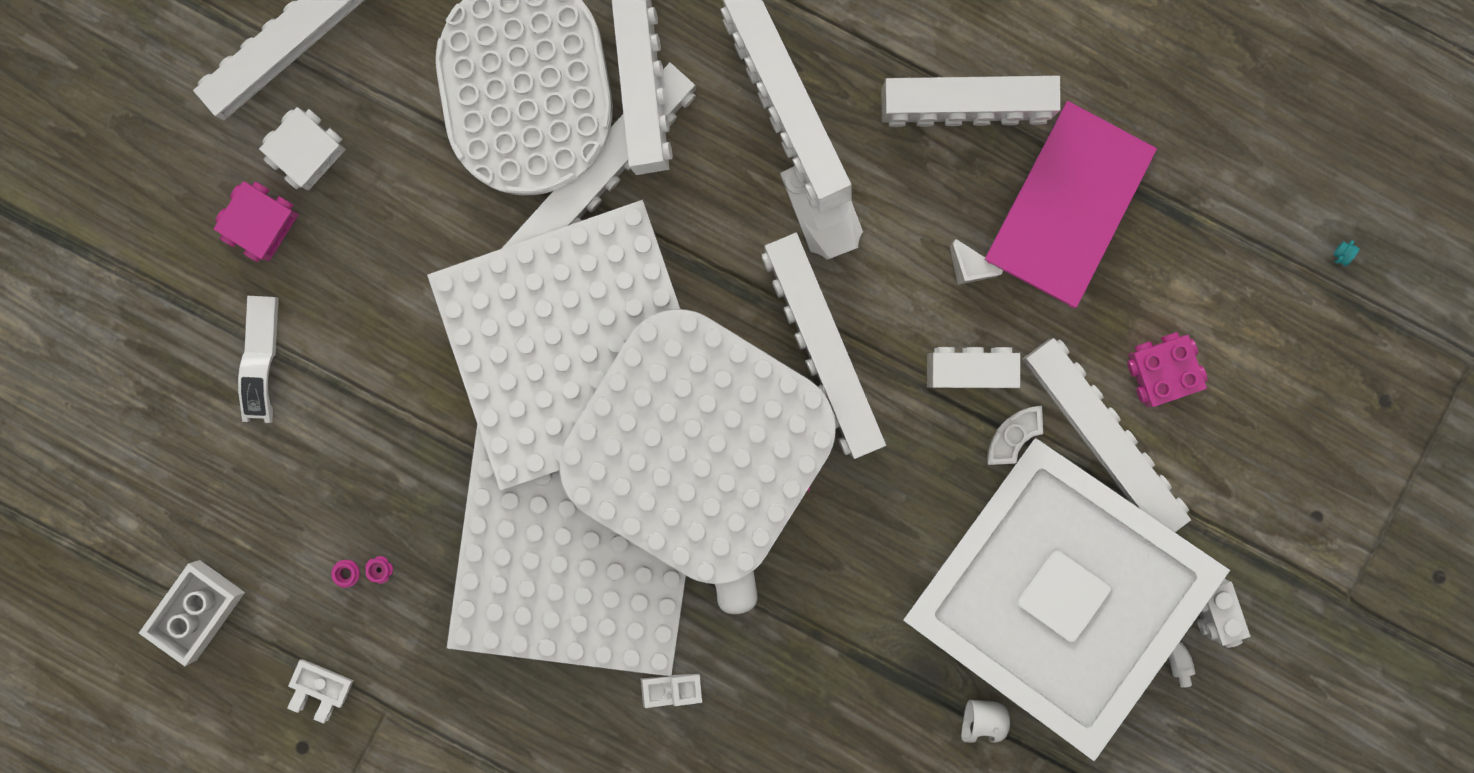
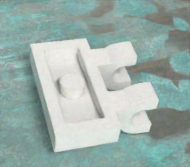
[287,659,354,724]

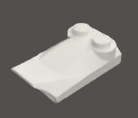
[780,166,863,260]

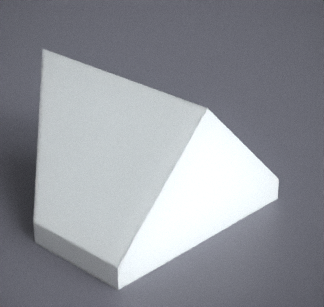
[950,239,1004,285]

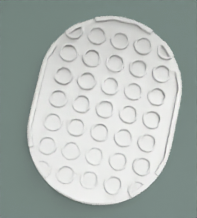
[436,0,613,195]

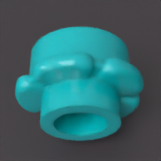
[1333,240,1360,267]

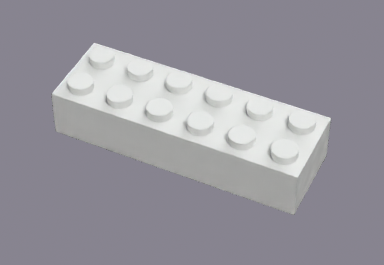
[881,76,1060,127]

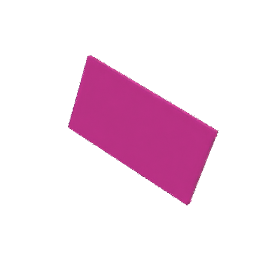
[984,101,1157,309]

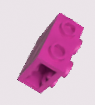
[214,181,299,262]
[1127,332,1207,407]

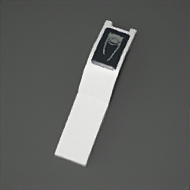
[238,296,279,423]

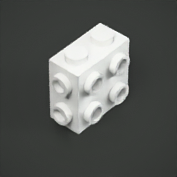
[259,107,346,191]
[1197,579,1250,648]

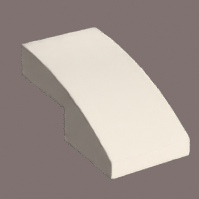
[641,674,702,708]

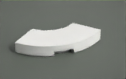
[987,406,1043,465]

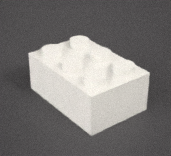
[927,347,1020,388]
[139,560,245,666]

